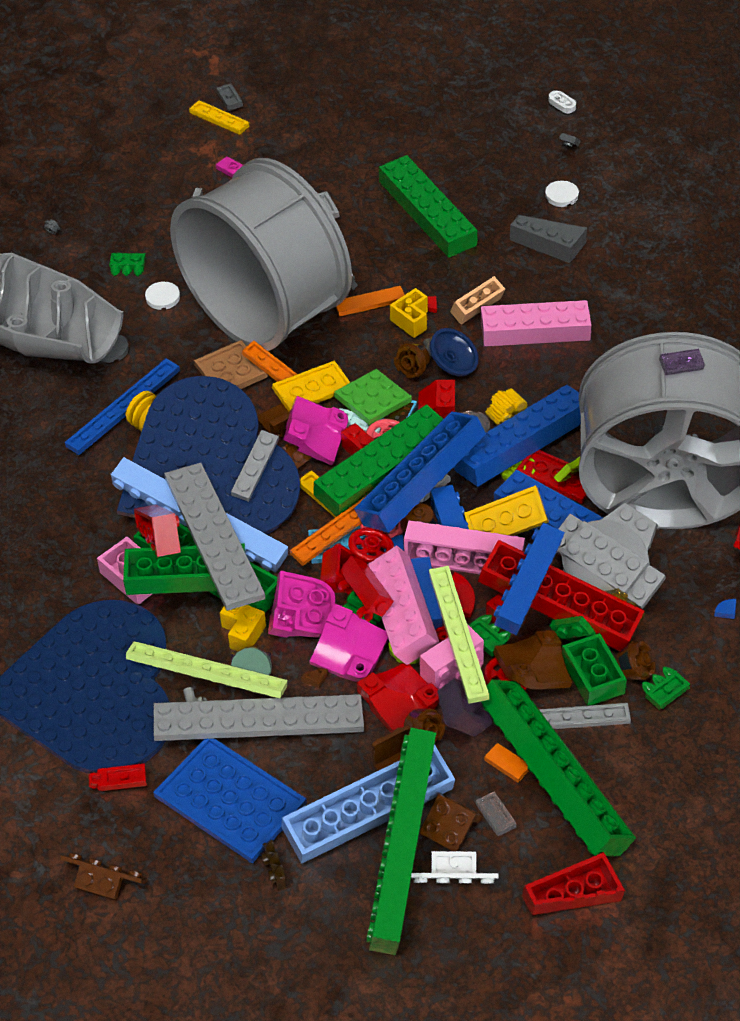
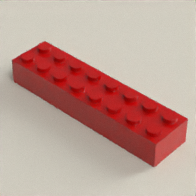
[478,539,644,651]

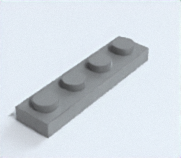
[231,430,279,502]

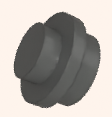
[44,220,60,235]

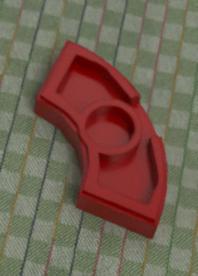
[452,572,475,619]

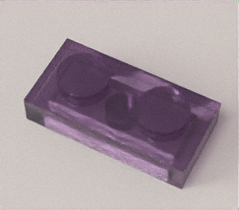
[659,349,705,375]

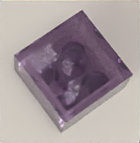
[437,678,492,737]

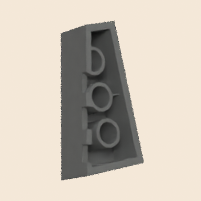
[510,215,587,263]

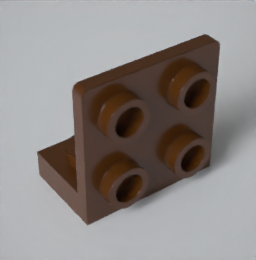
[257,403,291,439]
[372,725,410,772]
[420,794,482,852]

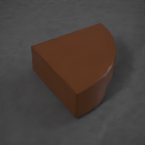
[301,668,329,688]

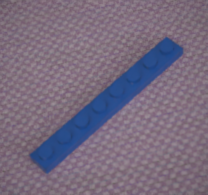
[65,358,180,455]

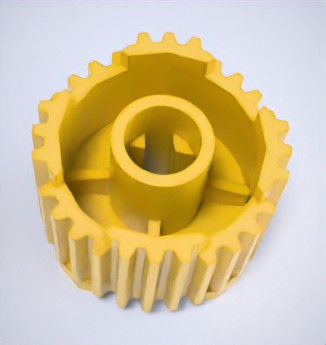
[485,388,528,426]

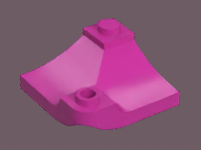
[283,396,348,465]
[268,571,335,638]
[310,604,389,682]

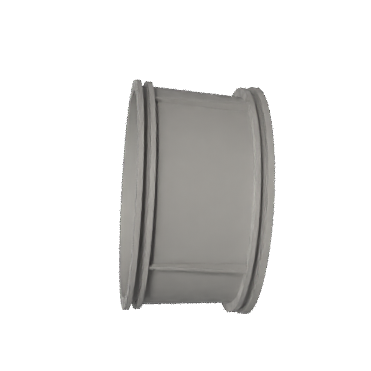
[170,158,352,351]
[579,332,740,529]

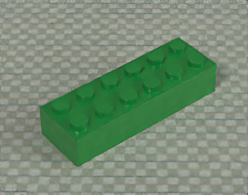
[123,543,246,595]

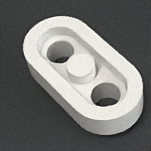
[549,91,576,114]

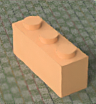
[450,276,505,325]

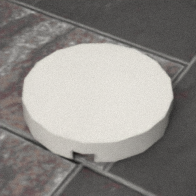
[545,181,579,207]
[145,282,180,310]

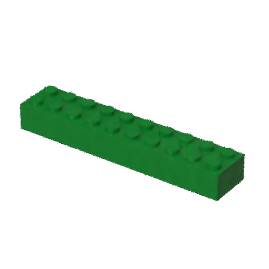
[481,679,636,856]
[366,728,436,955]

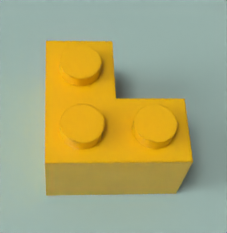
[390,288,428,338]
[220,605,266,652]

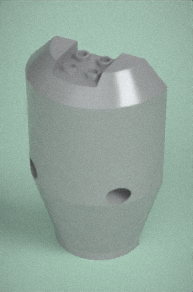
[0,253,123,364]

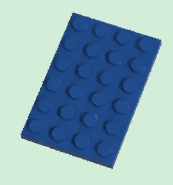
[153,738,307,864]

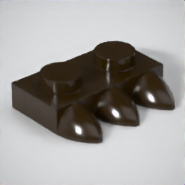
[261,839,286,891]

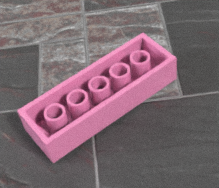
[481,300,591,346]
[404,521,525,575]
[367,545,440,665]

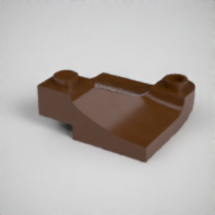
[493,630,572,689]

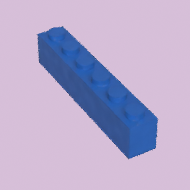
[493,523,565,635]

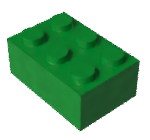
[562,633,627,706]

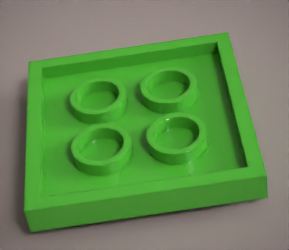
[334,369,412,425]

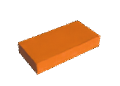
[484,743,530,783]

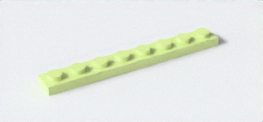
[429,566,489,704]
[126,641,288,698]

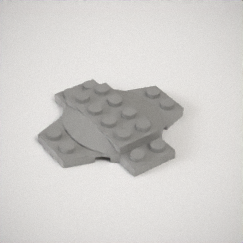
[557,503,666,609]

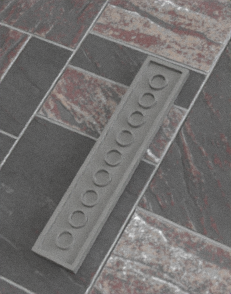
[164,463,265,611]
[154,694,364,741]

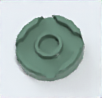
[231,647,272,676]

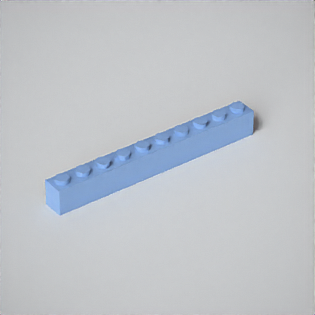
[111,457,288,573]

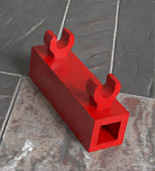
[338,556,394,622]

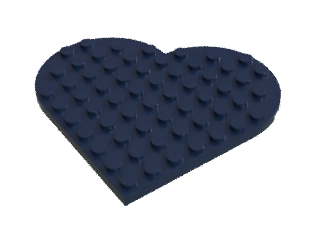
[117,376,300,535]
[0,600,169,774]

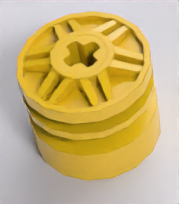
[126,391,156,431]

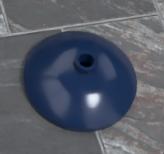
[429,328,479,376]

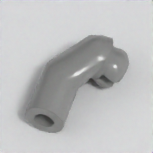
[183,687,208,702]

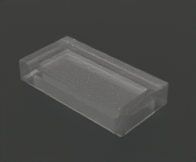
[476,792,517,836]

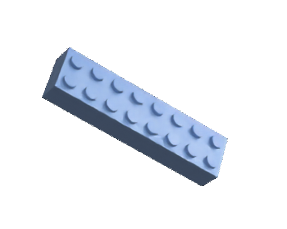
[281,744,455,864]

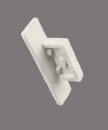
[411,851,499,883]

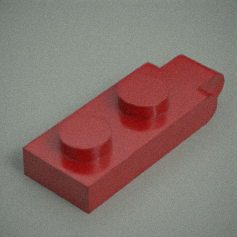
[88,764,147,791]

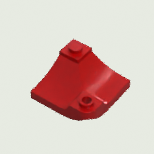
[357,662,440,733]

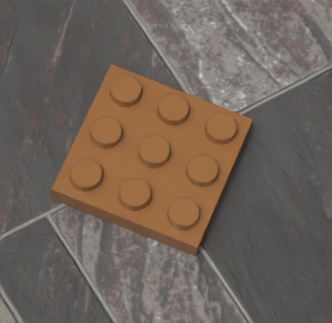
[194,340,267,389]

